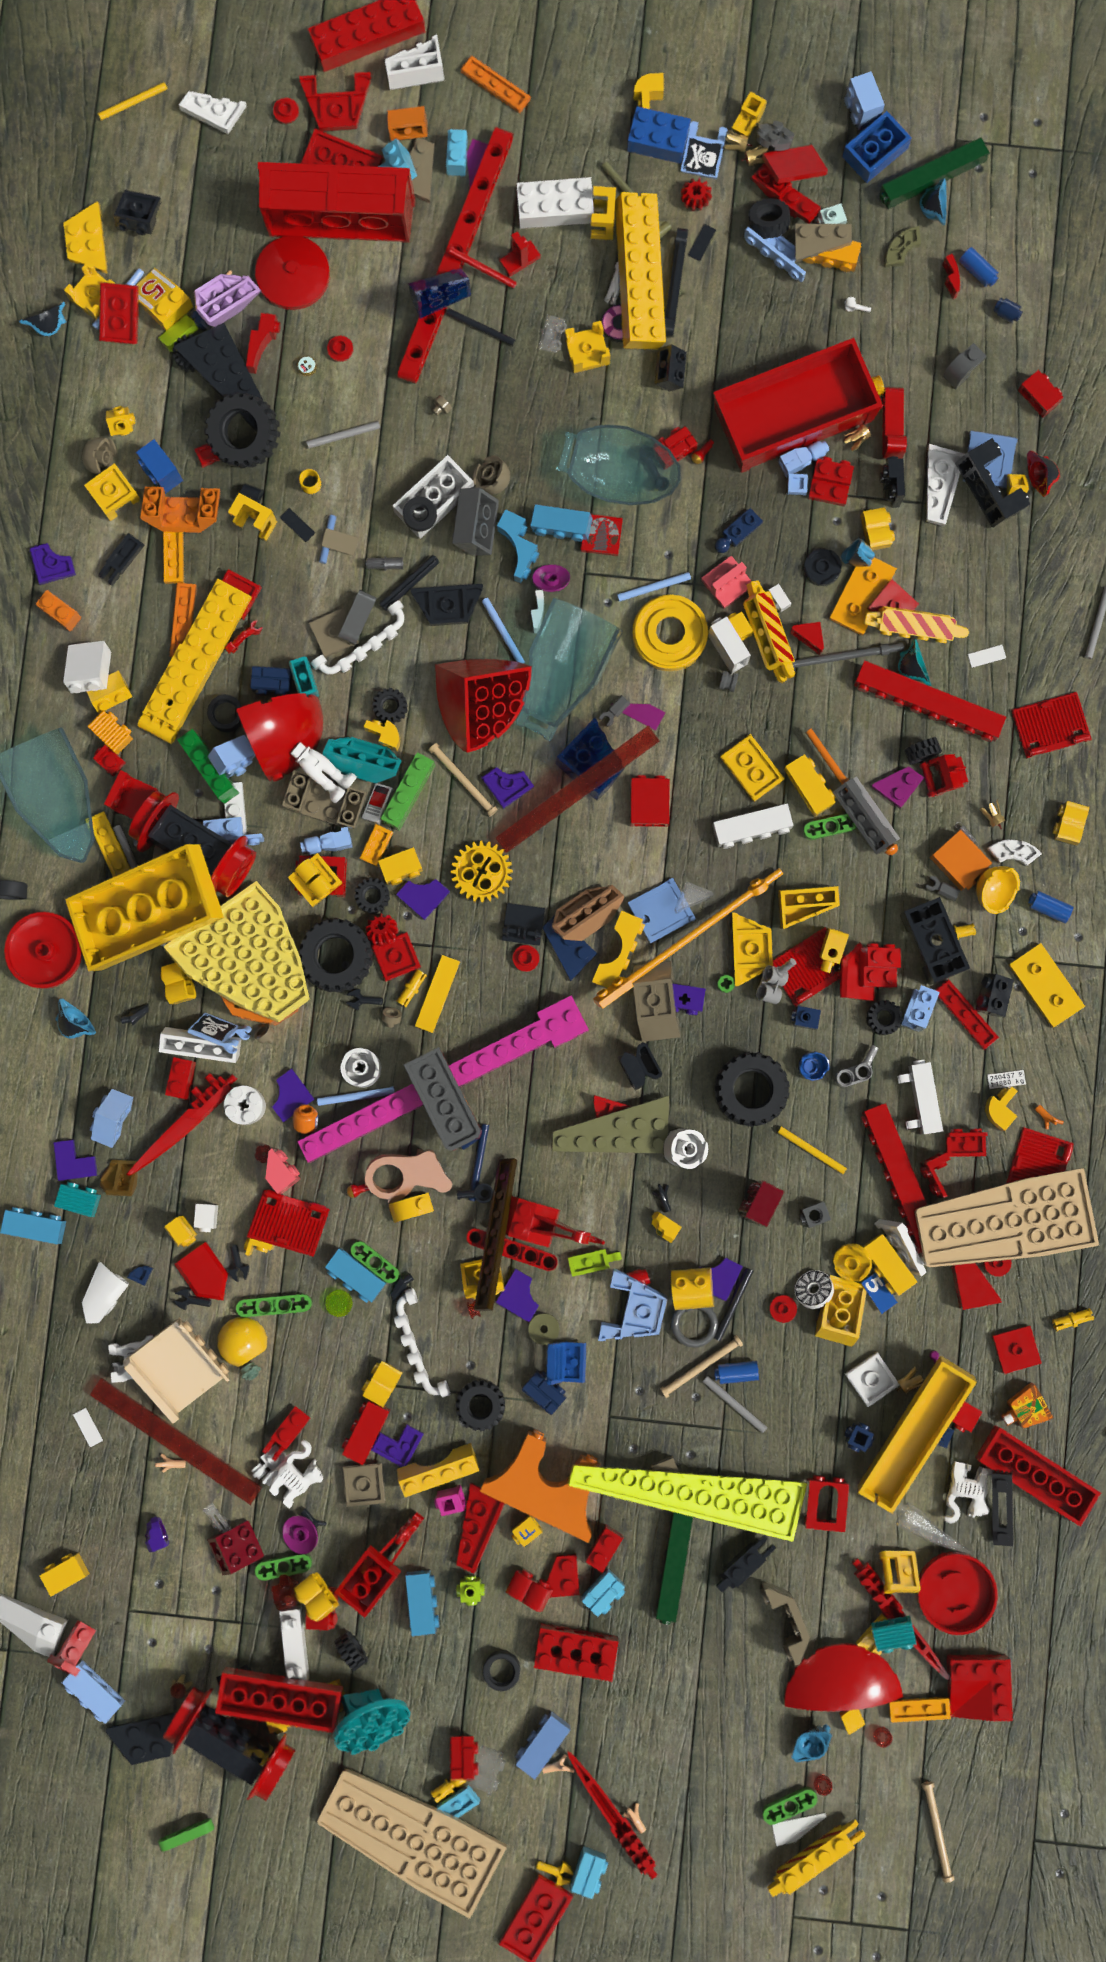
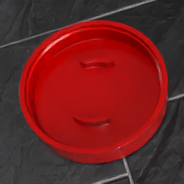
[916,1551,998,1635]

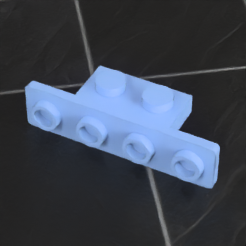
[744,227,806,282]
[203,817,264,845]

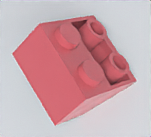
[265,1149,300,1194]

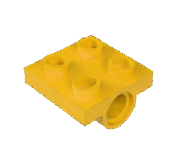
[288,853,342,907]

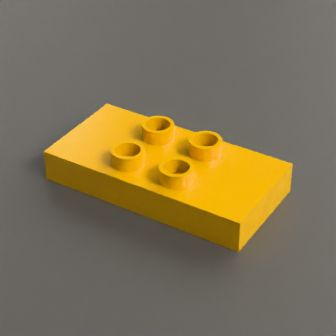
[65,844,224,971]

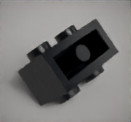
[655,344,687,392]
[976,973,1014,1017]

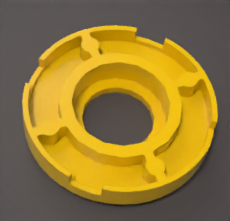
[632,595,708,671]

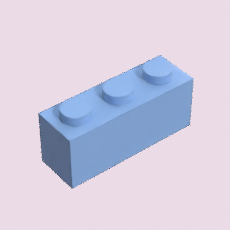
[62,1660,125,1724]

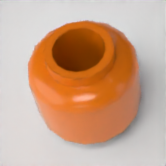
[293,1105,318,1134]

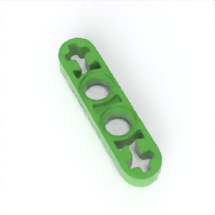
[236,1294,312,1317]

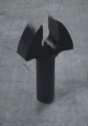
[346,989,383,1010]
[228,1244,250,1282]
[174,1289,212,1310]

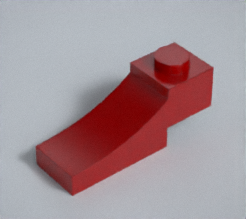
[246,313,281,374]

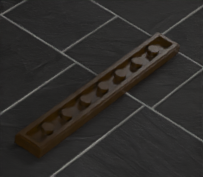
[474,1158,517,1312]

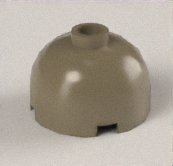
[81,437,117,475]
[473,455,511,495]

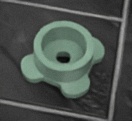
[241,1362,261,1380]

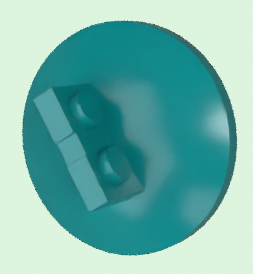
[333,1689,410,1755]

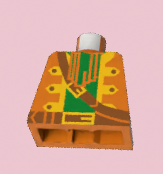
[1001,1383,1053,1428]

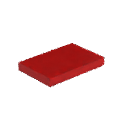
[762,145,828,184]
[99,282,139,344]

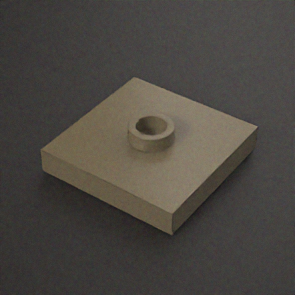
[309,608,359,658]
[343,1463,386,1507]

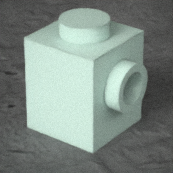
[816,204,847,224]

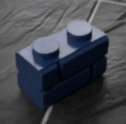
[251,666,292,696]
[522,1371,567,1415]

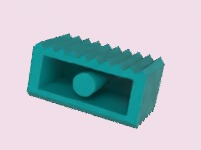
[289,656,319,697]
[54,1181,101,1217]
[871,1615,917,1653]

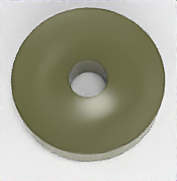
[528,1313,560,1345]

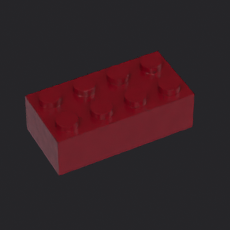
[738,1181,785,1227]

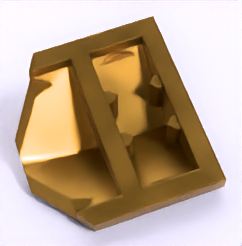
[100,1160,138,1196]

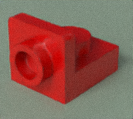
[93,745,126,777]

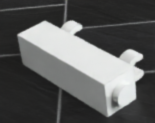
[897,1060,943,1135]
[280,1605,310,1680]

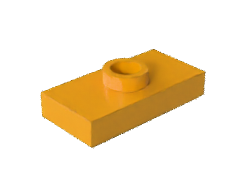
[360,824,393,867]

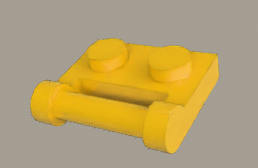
[879,1551,920,1594]

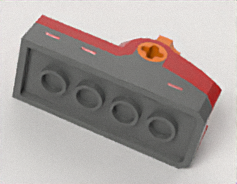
[404,1047,482,1151]

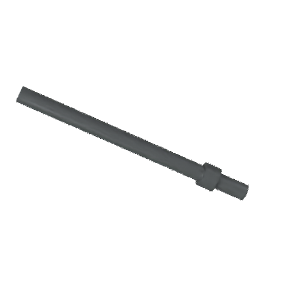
[792,643,904,668]

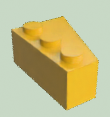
[778,886,840,929]

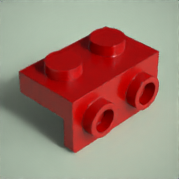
[945,1129,988,1157]

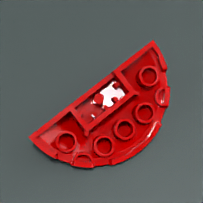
[784,1643,903,1711]

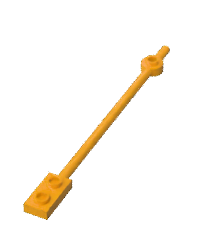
[593,868,783,1009]

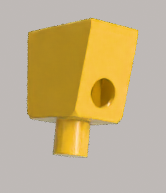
[819,928,849,973]

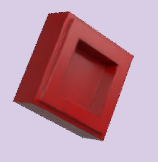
[194,444,220,467]

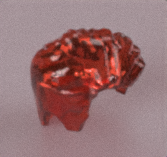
[271,1574,300,1611]

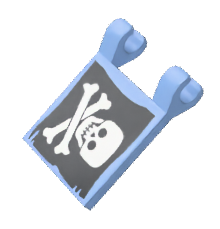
[681,121,727,179]
[188,1013,252,1054]

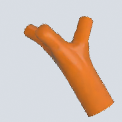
[1035,1105,1064,1129]

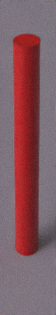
[448,246,517,289]

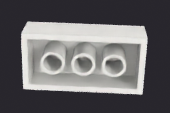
[517,177,594,229]
[393,455,474,539]

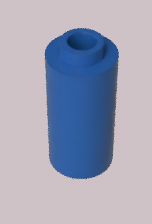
[959,247,999,287]
[1028,891,1073,924]
[714,1361,759,1384]

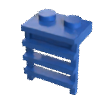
[547,1341,586,1385]

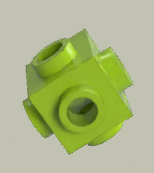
[457,1575,485,1606]

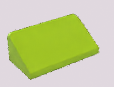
[158,315,199,352]

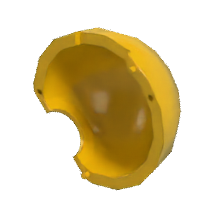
[976,866,1020,914]
[217,1317,267,1367]

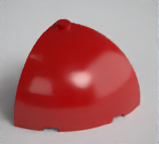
[435,659,532,753]
[236,693,323,782]

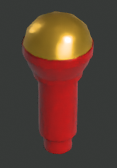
[691,439,714,464]
[347,1184,370,1198]

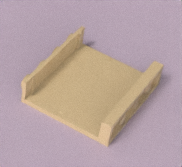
[123,1317,229,1423]

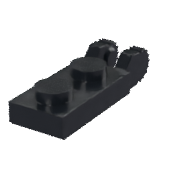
[99,533,145,586]

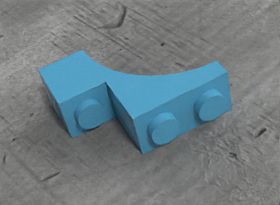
[497,509,539,584]

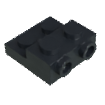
[114,190,161,235]
[880,456,905,508]

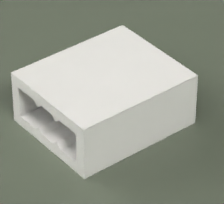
[708,617,751,674]
[63,641,111,693]

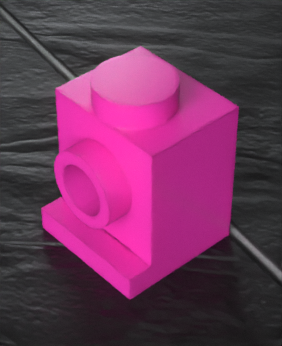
[434,1484,466,1516]

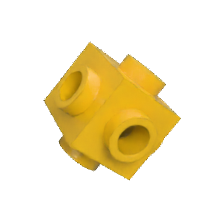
[106,406,136,436]

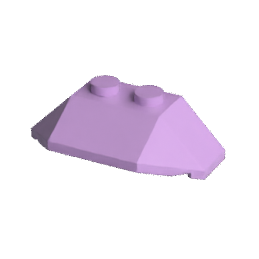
[194,274,261,327]

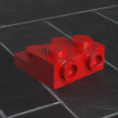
[808,456,854,507]
[859,943,901,988]

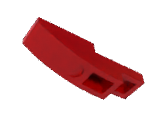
[751,164,821,224]

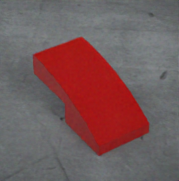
[942,254,960,299]

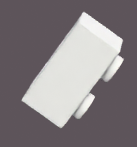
[769,584,791,612]

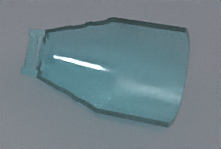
[516,598,623,741]

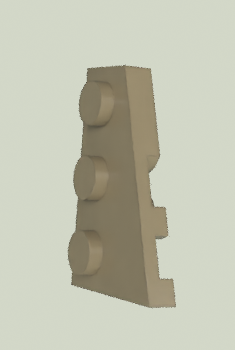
[410,138,435,203]
[795,224,852,263]

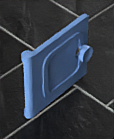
[963,431,1017,489]
[627,878,696,944]

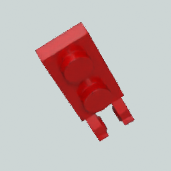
[262,1406,311,1461]

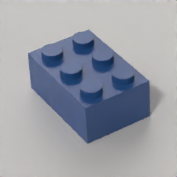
[627,106,691,164]
[842,111,912,183]

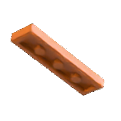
[460,55,531,114]
[169,583,197,658]

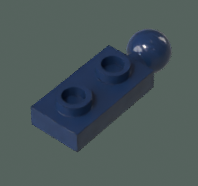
[715,508,763,553]

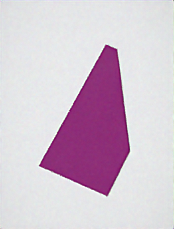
[467,139,488,188]
[611,703,666,730]

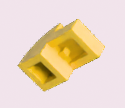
[732,91,767,138]
[364,720,400,752]
[389,1193,434,1223]

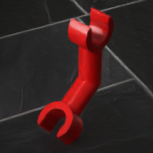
[224,621,263,654]

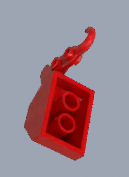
[505,1196,605,1247]
[334,1512,424,1618]

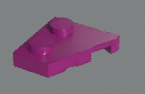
[871,766,924,809]

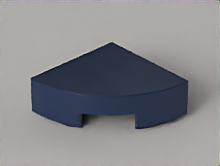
[127,1266,154,1286]

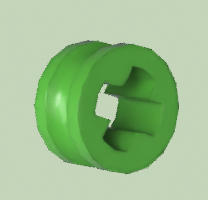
[717,975,735,993]

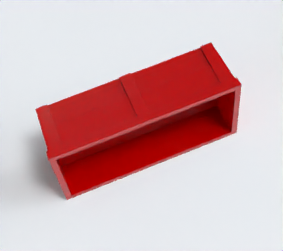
[258,162,415,243]
[713,338,883,473]

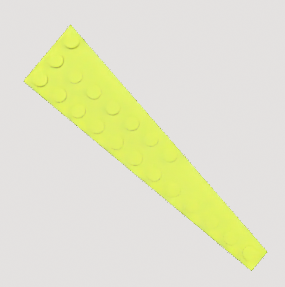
[568,1465,808,1542]

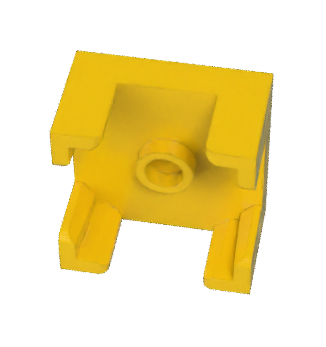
[591,186,616,240]
[64,262,115,320]
[565,321,610,373]
[84,463,141,521]
[228,493,277,541]

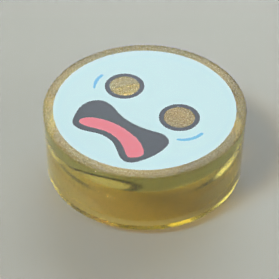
[297,356,317,376]

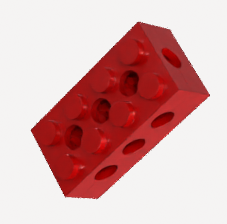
[534,1623,619,1682]

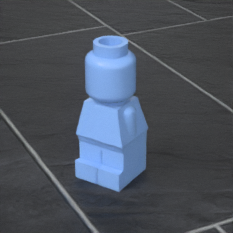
[778,441,829,478]
[300,827,353,855]

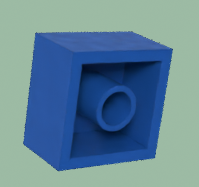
[136,439,183,494]

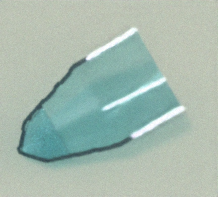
[0,727,95,863]

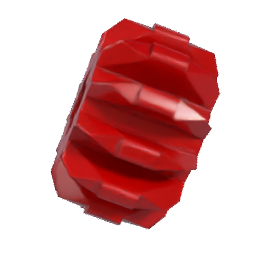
[681,177,712,211]
[366,913,399,947]

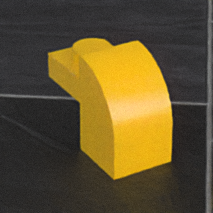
[634,73,664,109]
[985,1086,1018,1131]

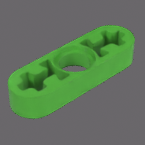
[803,814,857,840]
[351,1241,399,1283]
[255,1554,312,1580]
[762,1787,817,1825]
[158,1818,215,1852]

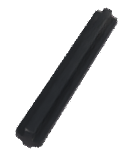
[379,555,439,611]

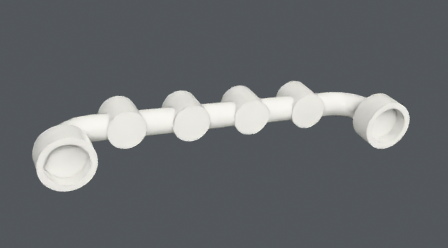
[311,600,404,674]
[394,1288,451,1398]

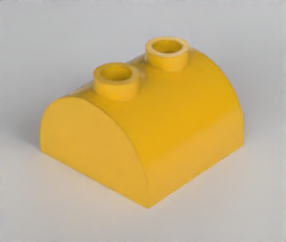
[460,1259,505,1299]
[671,1267,714,1310]

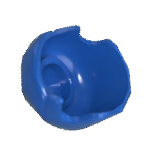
[798,1051,830,1081]

